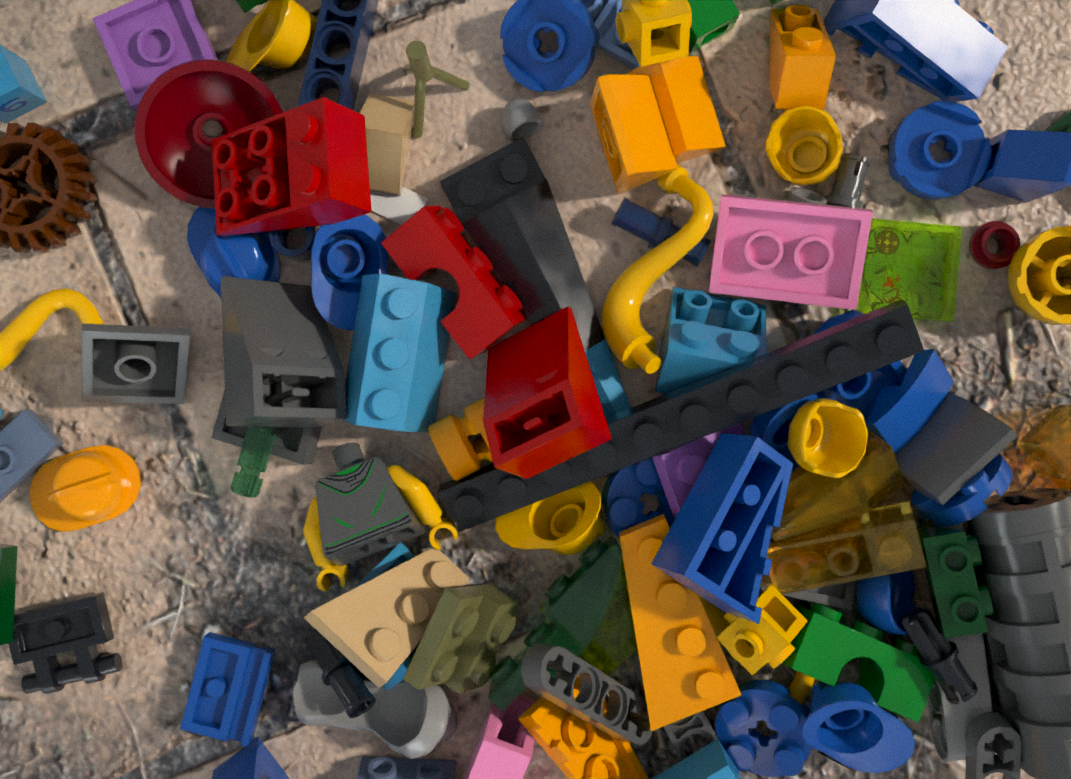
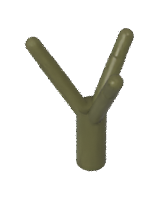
[403,41,470,138]

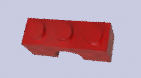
[381,205,526,360]

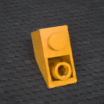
[769,4,836,110]

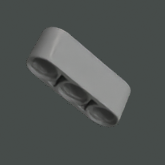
[928,621,996,762]

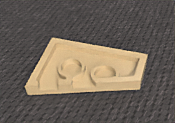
[304,547,470,688]

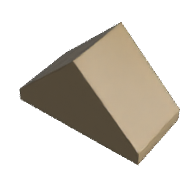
[360,93,415,196]

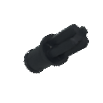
[902,607,978,704]
[306,629,376,718]

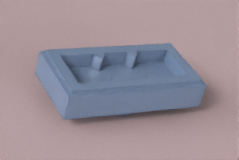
[0,409,64,503]

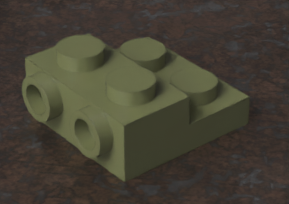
[403,584,520,694]

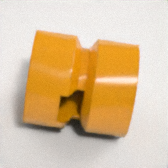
[428,397,493,481]

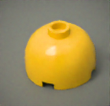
[1008,225,1071,325]

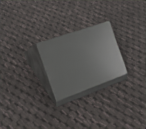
[82,323,190,404]

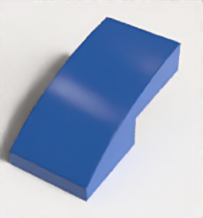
[866,349,954,455]

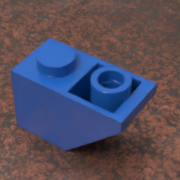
[973,129,1071,203]

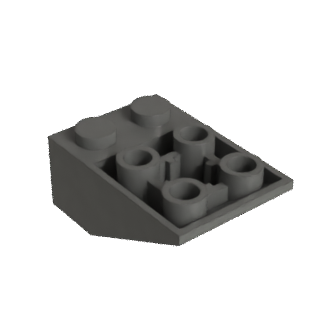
[221,276,347,428]

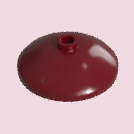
[135,59,283,209]

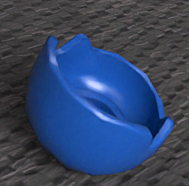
[856,558,915,635]

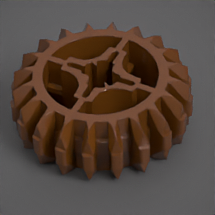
[0,122,98,254]

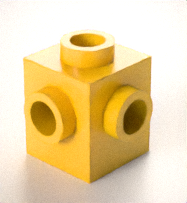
[616,0,692,67]
[716,584,808,675]

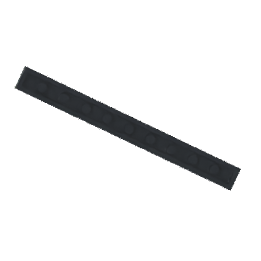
[437,299,924,532]

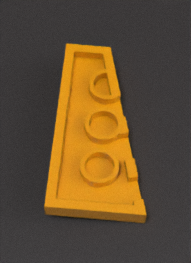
[618,514,741,731]
[518,675,649,779]

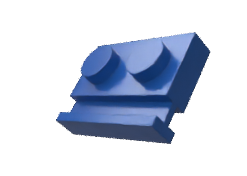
[180,632,276,746]

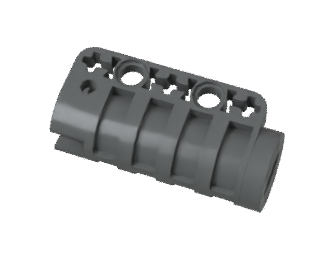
[962,488,1071,779]

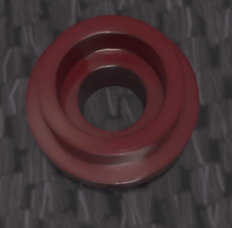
[969,221,1020,269]

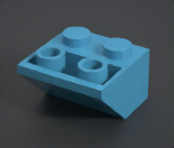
[655,287,767,394]

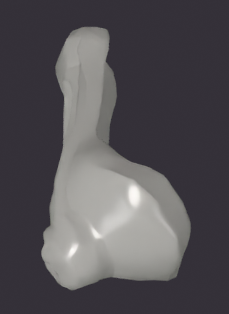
[292,659,458,759]

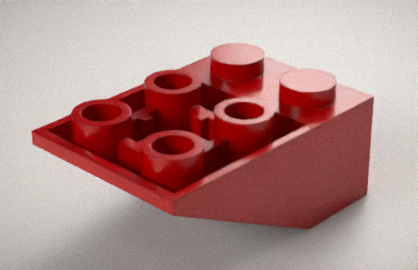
[212,97,372,236]
[483,306,612,479]

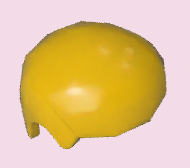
[766,105,844,187]
[788,398,868,478]

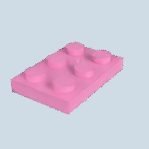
[709,194,873,310]

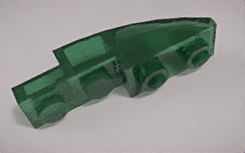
[488,535,622,711]

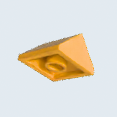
[625,56,726,163]
[590,74,678,195]

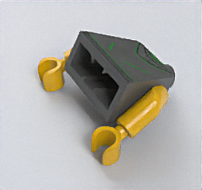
[303,442,458,592]

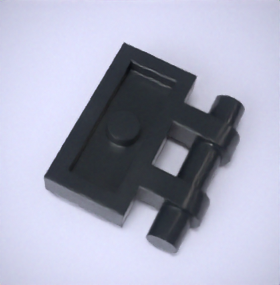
[8,592,123,694]

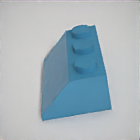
[343,273,456,432]

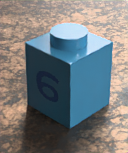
[0,44,47,124]

